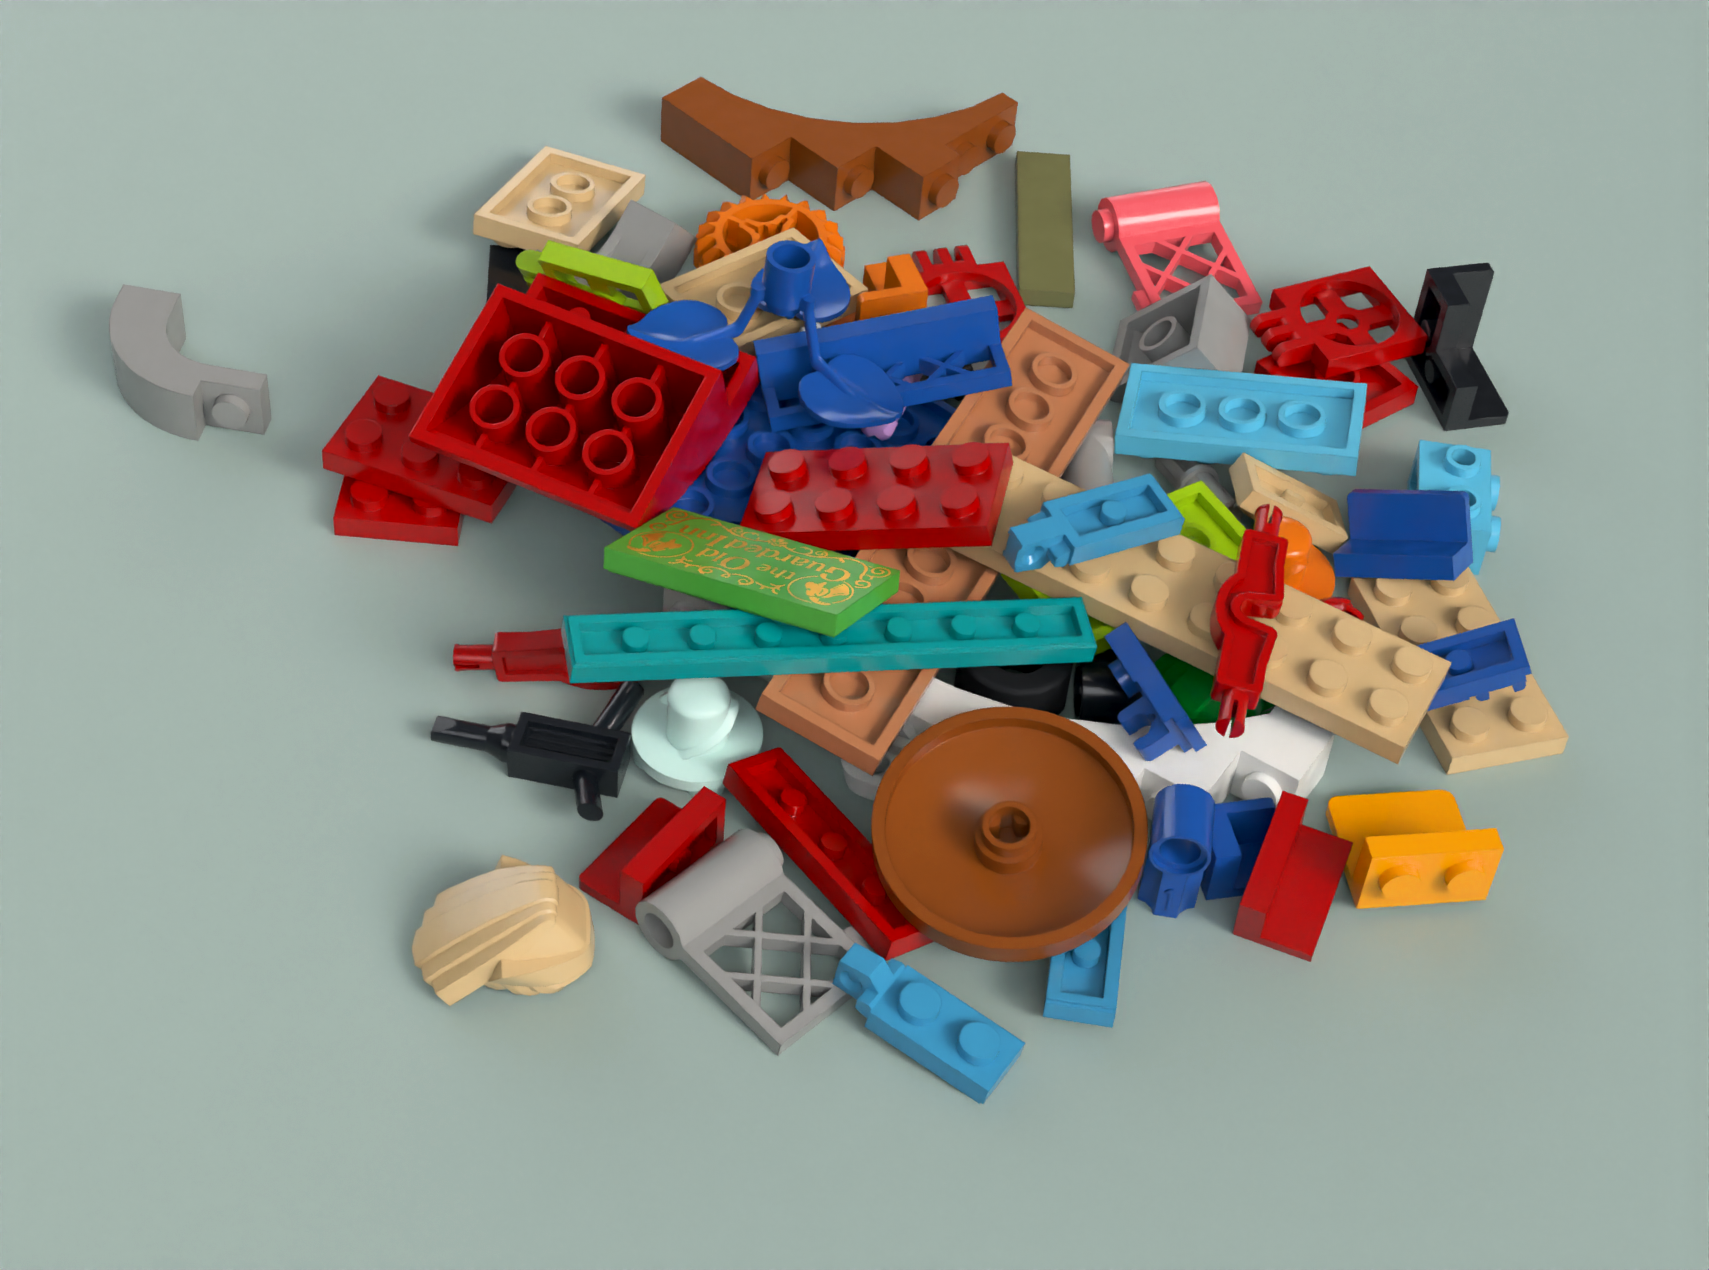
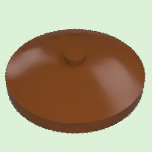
[871,706,1148,962]

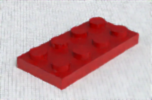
[740,442,1014,551]

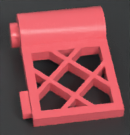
[1091,181,1262,315]

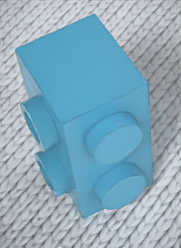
[1407,440,1501,575]

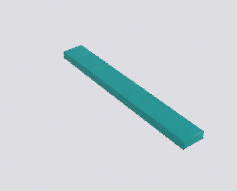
[561,597,1097,683]

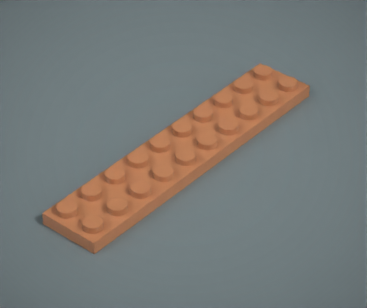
[755,308,1130,776]

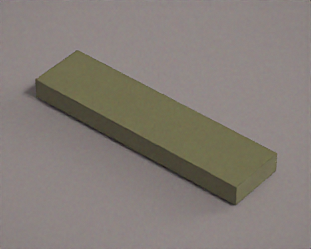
[1015,151,1075,308]

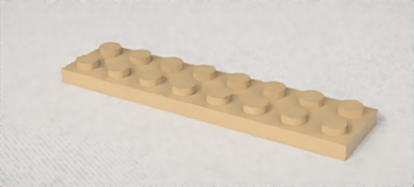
[948,455,1452,764]

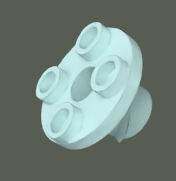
[631,677,763,797]

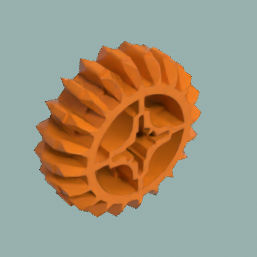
[693,193,845,269]

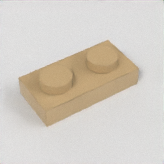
[1229,452,1348,554]

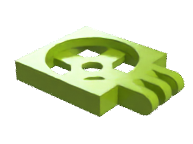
[516,240,669,314]

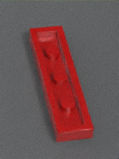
[722,747,934,961]

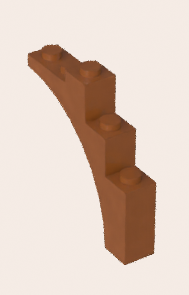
[661,77,1018,221]

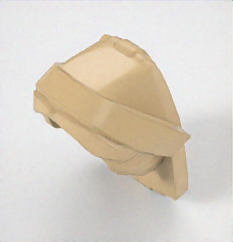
[412,855,595,1006]

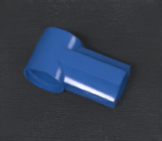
[1138,784,1215,918]

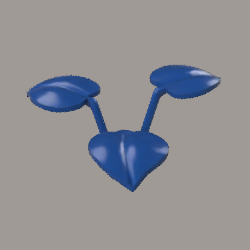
[627,238,904,429]

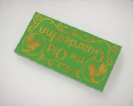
[603,507,900,638]

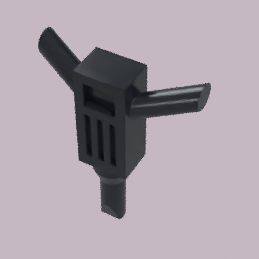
[431,681,645,821]

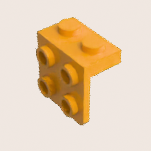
[1326,789,1504,909]

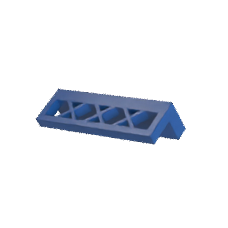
[753,295,1012,433]

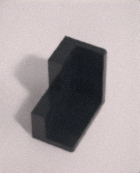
[1405,263,1509,431]

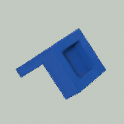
[1200,797,1276,900]

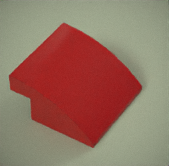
[409,272,760,531]

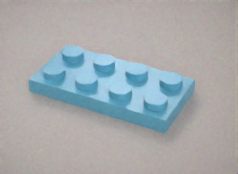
[1115,363,1367,476]

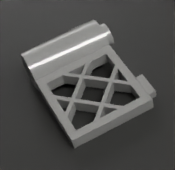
[635,828,878,1056]

